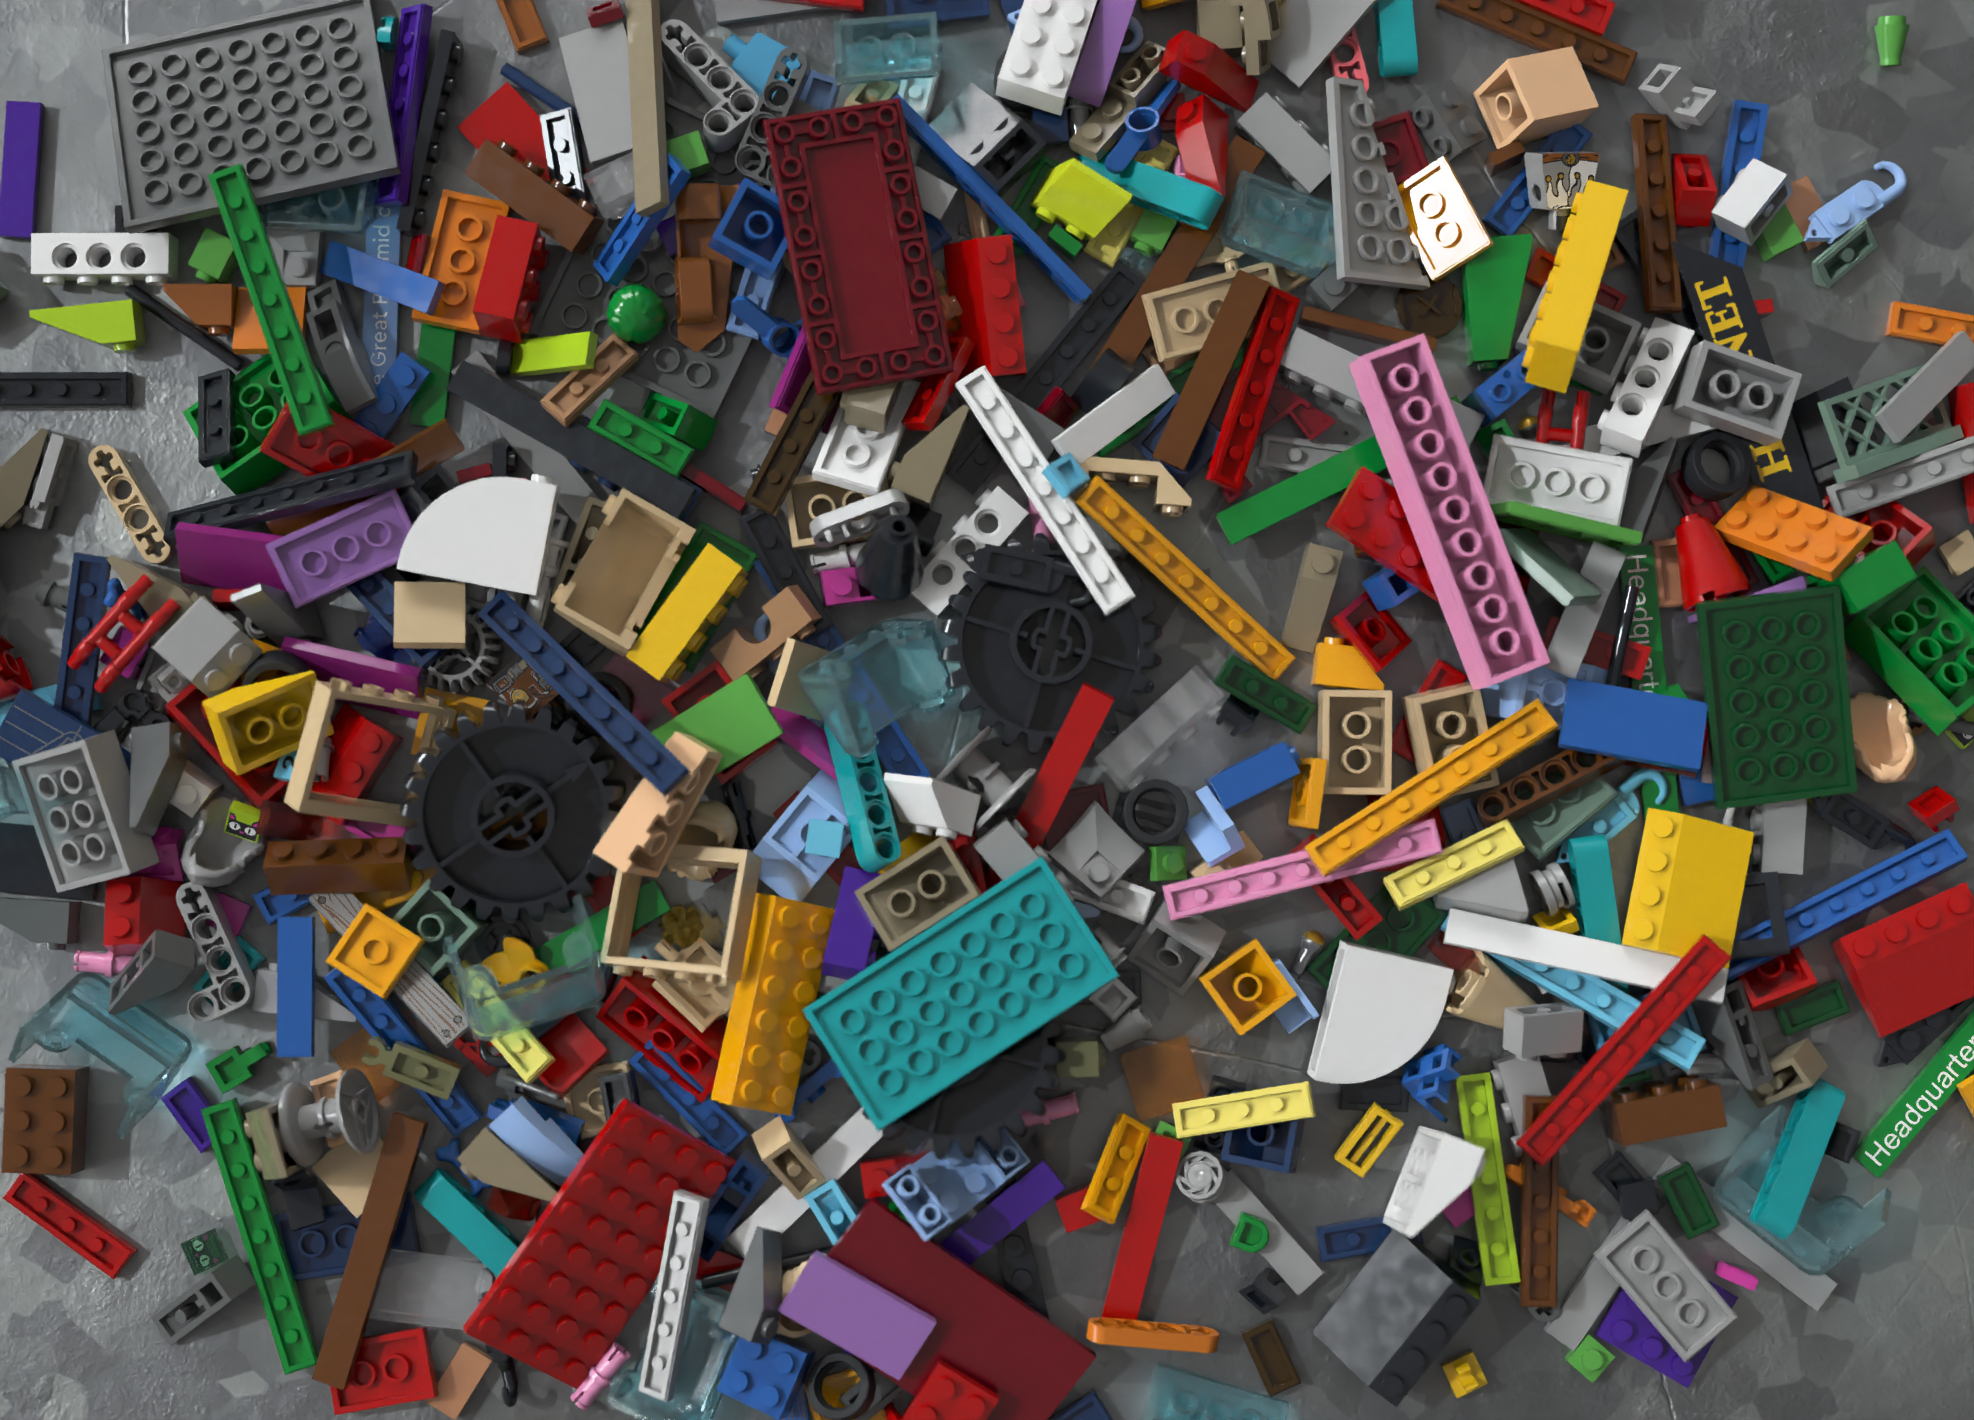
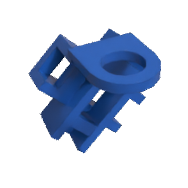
[1402,1044,1462,1124]

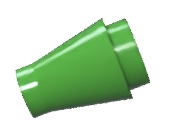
[1874,15,1910,67]

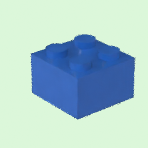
[708,177,787,280]
[716,1334,816,1420]

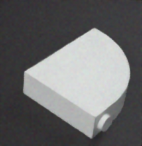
[397,474,560,596]
[1307,940,1455,1084]

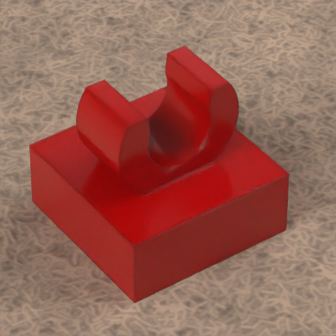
[1907,785,1960,833]

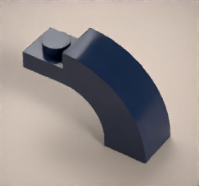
[700,1149,772,1263]

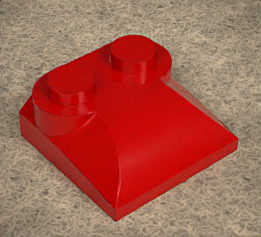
[1735,946,1818,1012]

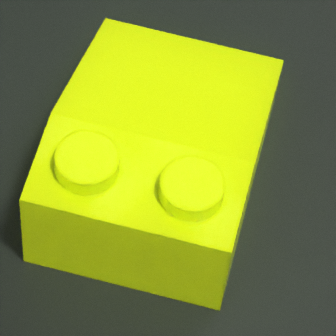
[1029,158,1132,241]

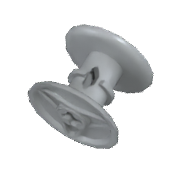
[935,725,1037,831]
[278,1068,381,1168]

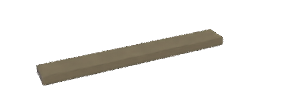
[626,0,669,217]

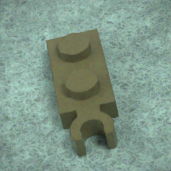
[361,1036,462,1101]

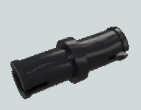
[719,781,758,850]

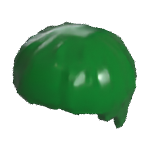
[606,283,667,344]

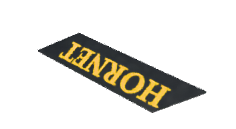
[1671,241,1824,509]

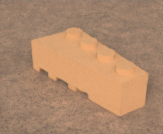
[593,731,723,878]

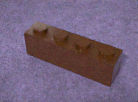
[464,139,605,255]
[263,837,414,895]

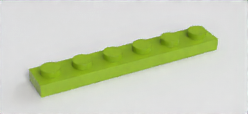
[1455,1072,1521,1286]

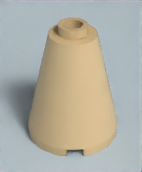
[1444,951,1537,1030]

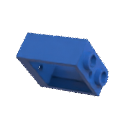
[1461,348,1536,428]
[1204,741,1302,810]

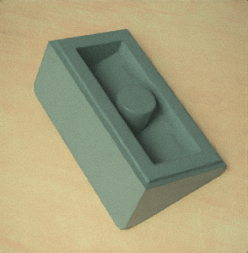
[1812,219,1880,289]

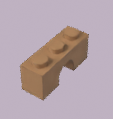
[709,585,822,681]

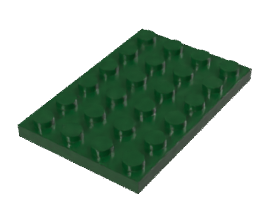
[1695,584,1858,810]

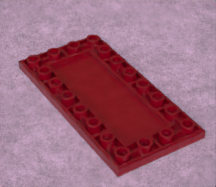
[763,98,954,396]
[826,1197,1096,1420]

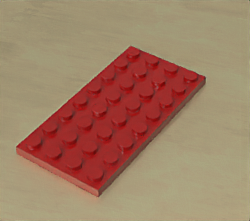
[463,1097,736,1389]

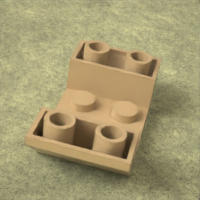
[1070,457,1192,519]

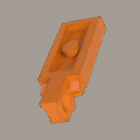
[1504,1162,1597,1228]

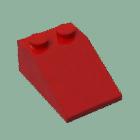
[1822,495,1935,568]

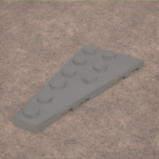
[1326,76,1431,290]

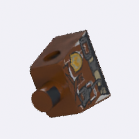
[486,656,568,725]

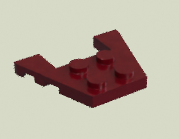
[1209,366,1336,505]

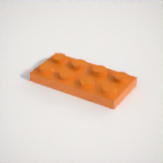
[411,189,512,335]
[1715,485,1874,582]

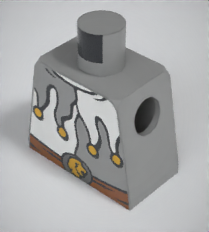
[1524,151,1600,230]

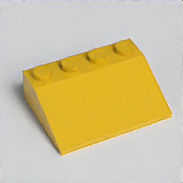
[1622,807,1754,969]

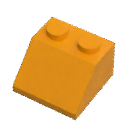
[1197,938,1297,1036]

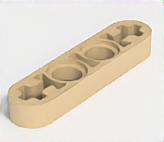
[88,445,175,565]

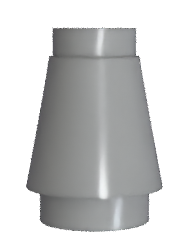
[1100,1005,1153,1052]

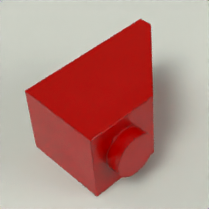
[1671,153,1717,228]

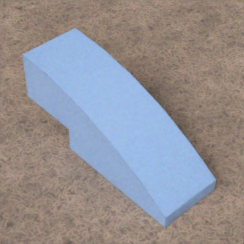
[489,1096,584,1186]

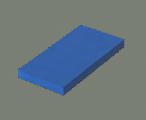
[1558,678,1707,772]

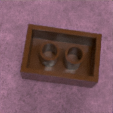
[1,1064,89,1175]
[1601,1075,1727,1146]

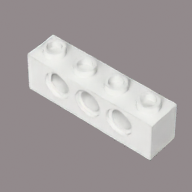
[31,233,179,286]
[1597,317,1695,458]
[910,486,1029,618]

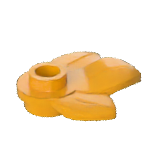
[482,937,550,1002]

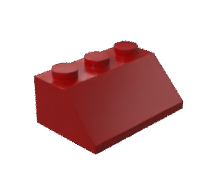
[311,702,404,826]

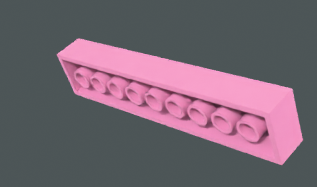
[1348,333,1550,691]

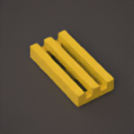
[1334,1101,1404,1178]

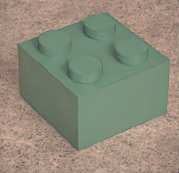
[392,877,492,977]

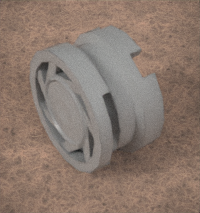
[1529,862,1576,916]
[1175,1151,1228,1204]

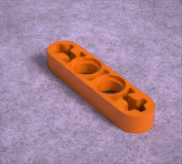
[1086,1317,1219,1353]

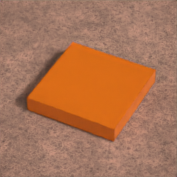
[232,287,308,354]

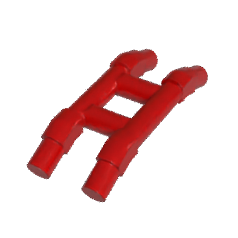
[1536,388,1591,450]
[67,574,181,693]

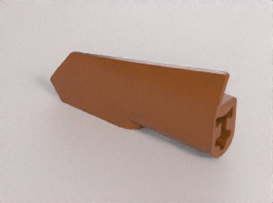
[674,183,740,353]

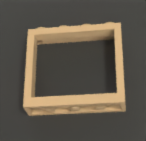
[284,678,457,827]
[600,844,762,986]

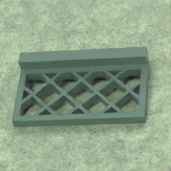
[1817,363,1964,484]

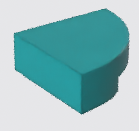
[377,16,398,52]

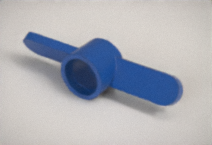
[1105,79,1181,174]
[731,296,800,357]

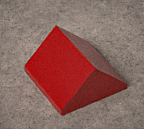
[1328,591,1412,673]

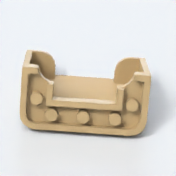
[551,488,696,657]

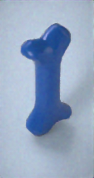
[103,578,147,620]
[436,1138,493,1197]

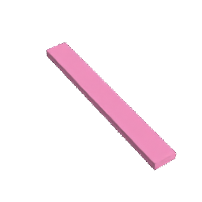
[1162,818,1443,921]

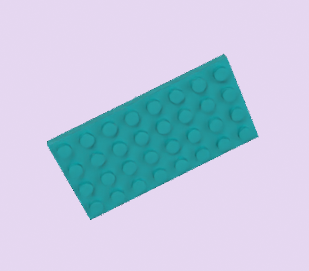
[803,856,1119,1131]

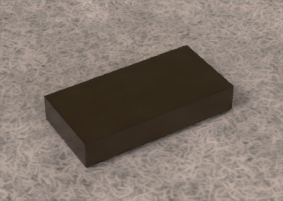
[1240,1318,1301,1397]

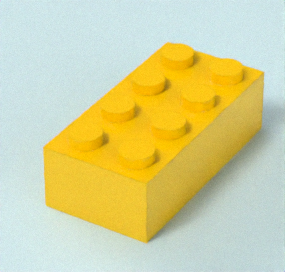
[626,543,749,684]

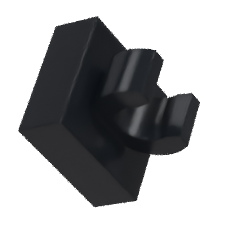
[1216,694,1260,736]
[1238,1267,1286,1314]

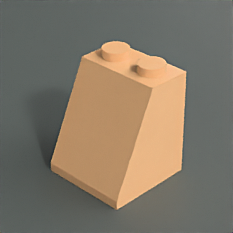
[1473,46,1599,149]

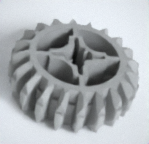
[411,604,504,694]

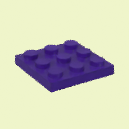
[1594,1279,1739,1388]

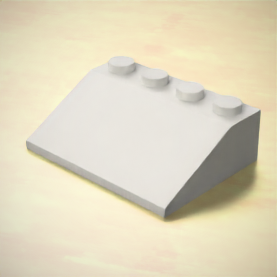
[1382,1125,1486,1237]

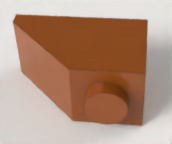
[163,284,238,337]

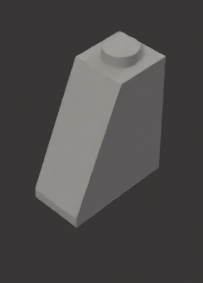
[1431,857,1529,923]

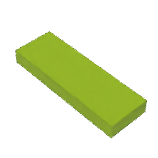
[510,331,598,377]

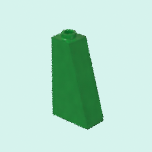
[1460,234,1533,372]

